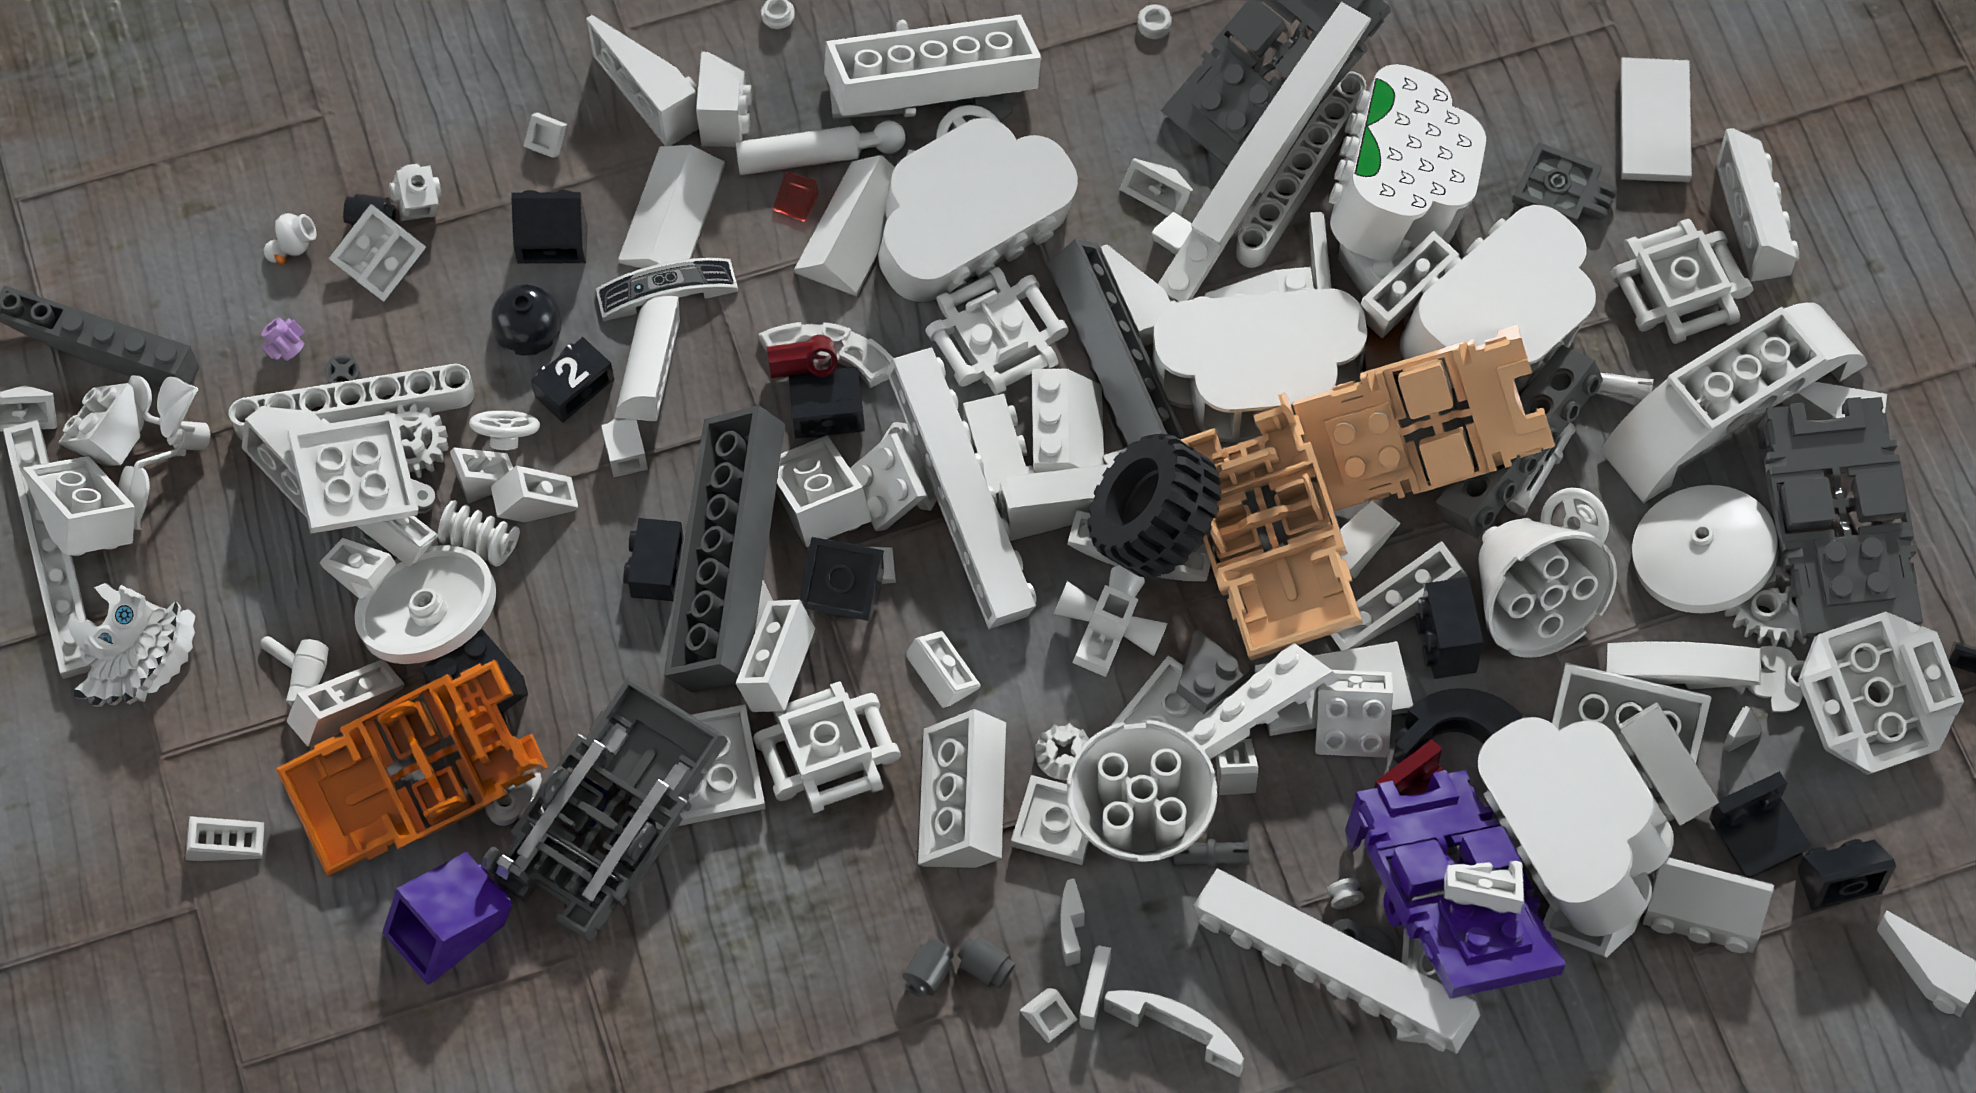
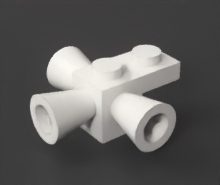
[1054,566,1168,677]

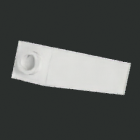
[999,464,1112,541]

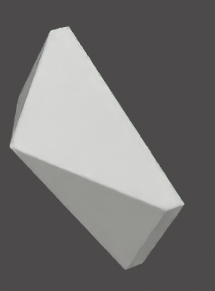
[1119,158,1193,216]
[0,385,57,432]

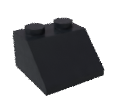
[1797,839,1896,910]

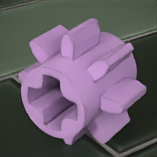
[261,318,305,361]

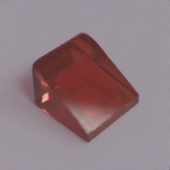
[773,171,818,221]

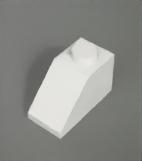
[490,466,578,522]

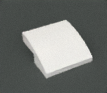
[329,204,426,302]

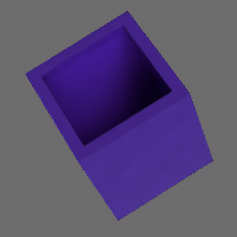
[382,852,512,985]

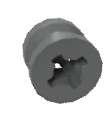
[324,355,363,384]

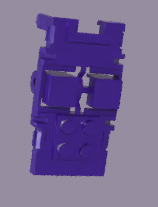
[1345,770,1566,999]

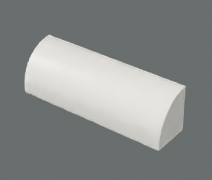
[615,296,680,421]

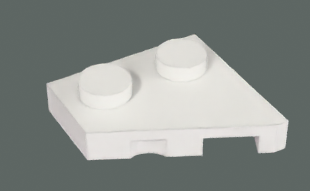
[1444,861,1524,914]

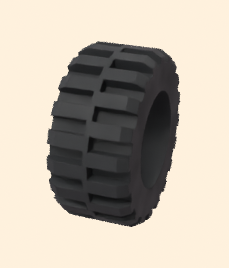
[1087,433,1222,578]

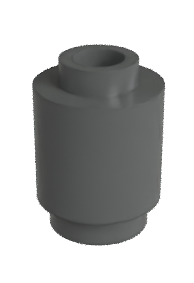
[957,936,1015,989]
[902,939,954,997]

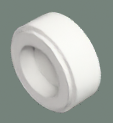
[1138,5,1172,39]

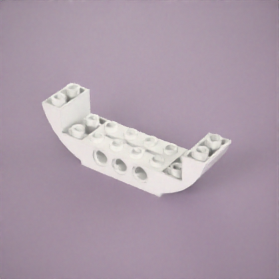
[1600,302,1868,503]

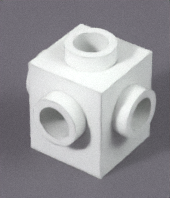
[389,164,441,221]

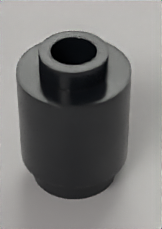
[343,194,396,227]

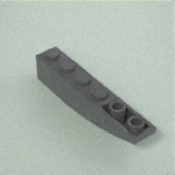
[0,285,199,387]

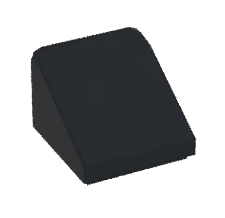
[1948,641,1976,673]

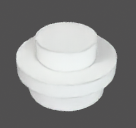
[761,0,795,29]

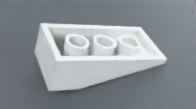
[586,15,699,146]

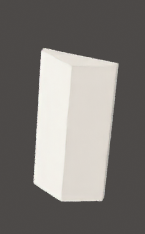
[618,145,725,269]

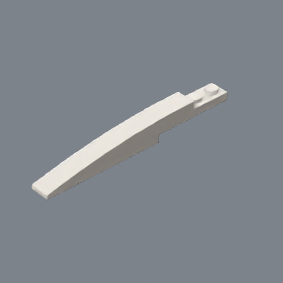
[1158,2,1371,302]

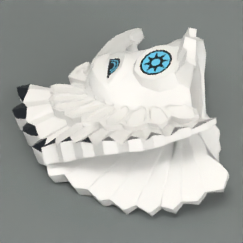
[69,583,196,707]

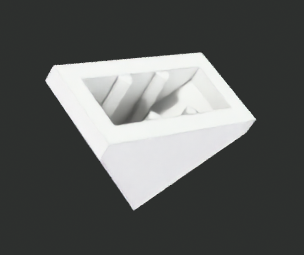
[450,448,513,504]

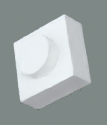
[523,113,567,158]

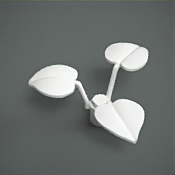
[118,375,210,530]

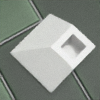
[58,383,140,466]

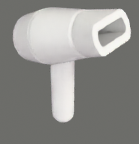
[260,636,329,707]

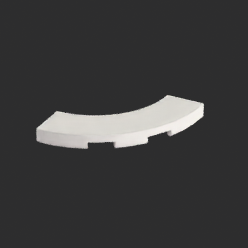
[758,322,893,388]

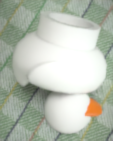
[264,213,317,265]

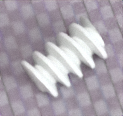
[438,500,520,567]

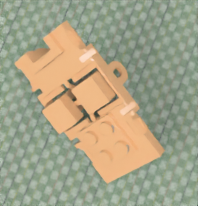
[1293,325,1555,513]
[1181,392,1363,661]

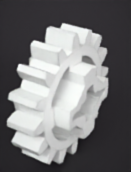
[385,404,449,478]

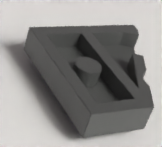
[1176,629,1250,714]

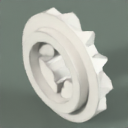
[1035,723,1089,780]

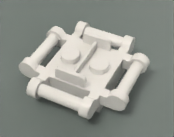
[1610,219,1753,344]
[925,267,1069,395]
[753,681,901,813]

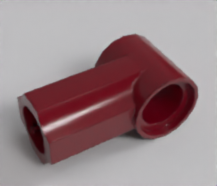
[767,334,838,378]

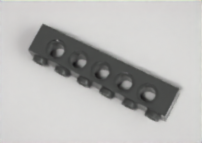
[1435,345,1603,539]

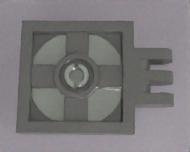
[1512,142,1618,226]

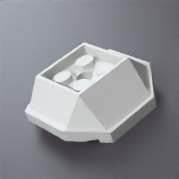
[1798,612,1964,775]

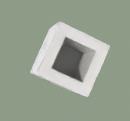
[601,418,648,478]

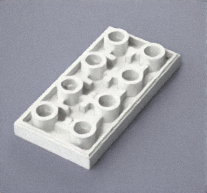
[1620,58,1692,182]
[1255,641,1413,736]

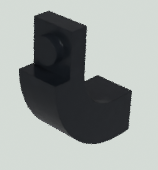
[1393,688,1523,763]

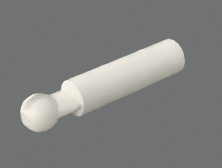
[735,121,906,175]

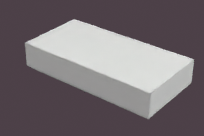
[1079,945,1111,1030]

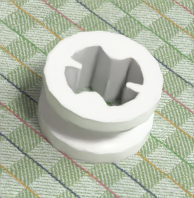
[1327,878,1364,909]

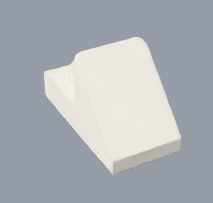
[319,538,396,599]

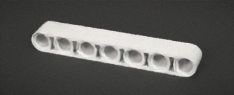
[1236,72,1366,268]
[229,364,475,440]

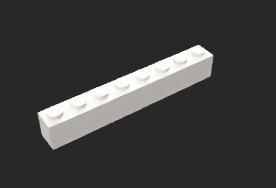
[886,347,1036,629]
[1194,868,1480,1054]

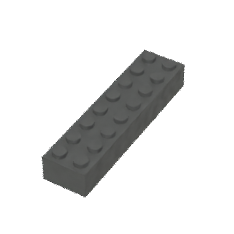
[664,405,785,693]

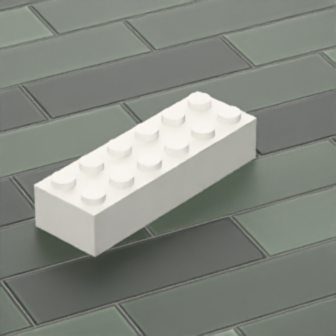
[824,15,1041,116]

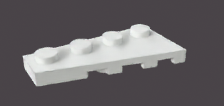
[1187,642,1339,759]

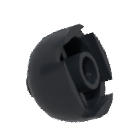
[491,284,561,356]

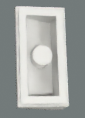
[357,516,438,566]
[906,631,981,708]

